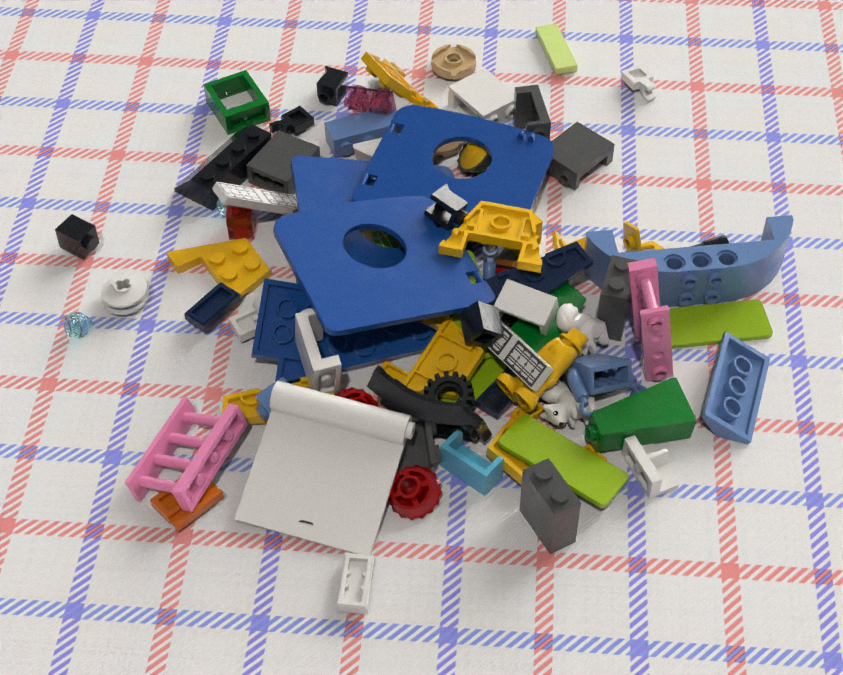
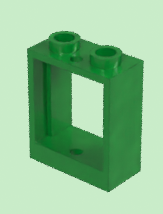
[203,70,271,135]

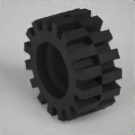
[423,371,475,426]

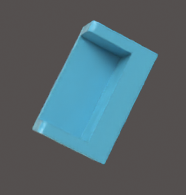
[440,429,504,496]

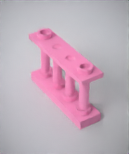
[627,258,674,382]
[125,397,248,512]

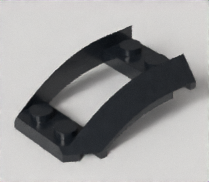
[367,365,492,442]

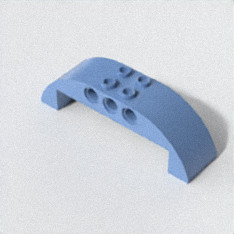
[584,215,794,307]

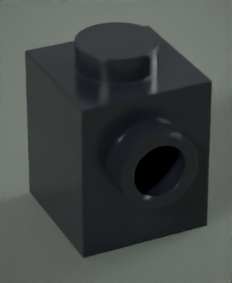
[55,214,99,259]
[460,301,504,348]

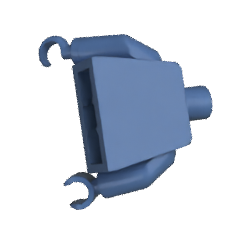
[565,354,647,417]

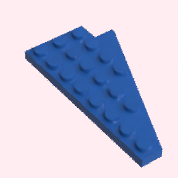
[251,278,437,384]

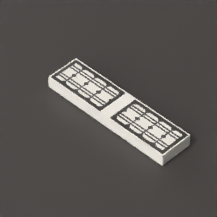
[212,182,298,215]
[488,321,554,391]

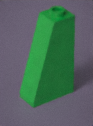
[510,283,586,353]
[585,378,697,452]

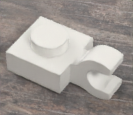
[621,64,657,101]

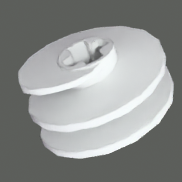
[101,268,149,315]

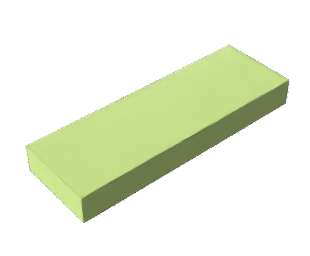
[535,23,578,75]

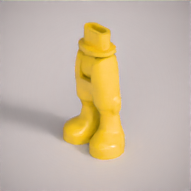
[495,327,589,412]

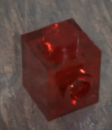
[226,205,256,240]

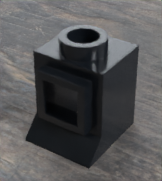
[317,66,349,107]
[424,183,468,231]

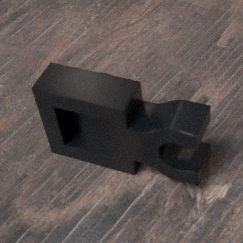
[269,106,314,135]

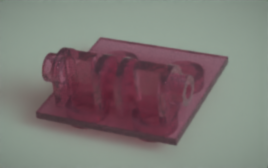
[344,85,397,114]

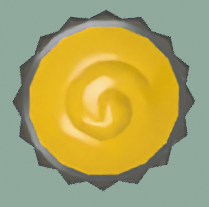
[457,142,491,173]

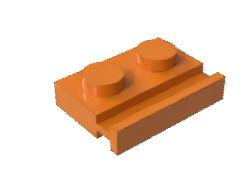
[150,479,224,532]

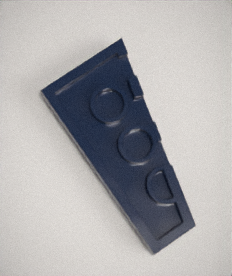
[475,241,593,325]

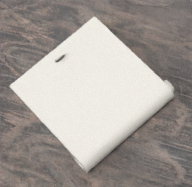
[234,381,416,555]

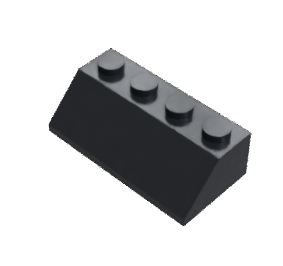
[174,124,271,211]

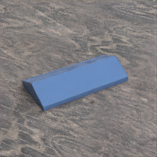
[701,332,770,445]

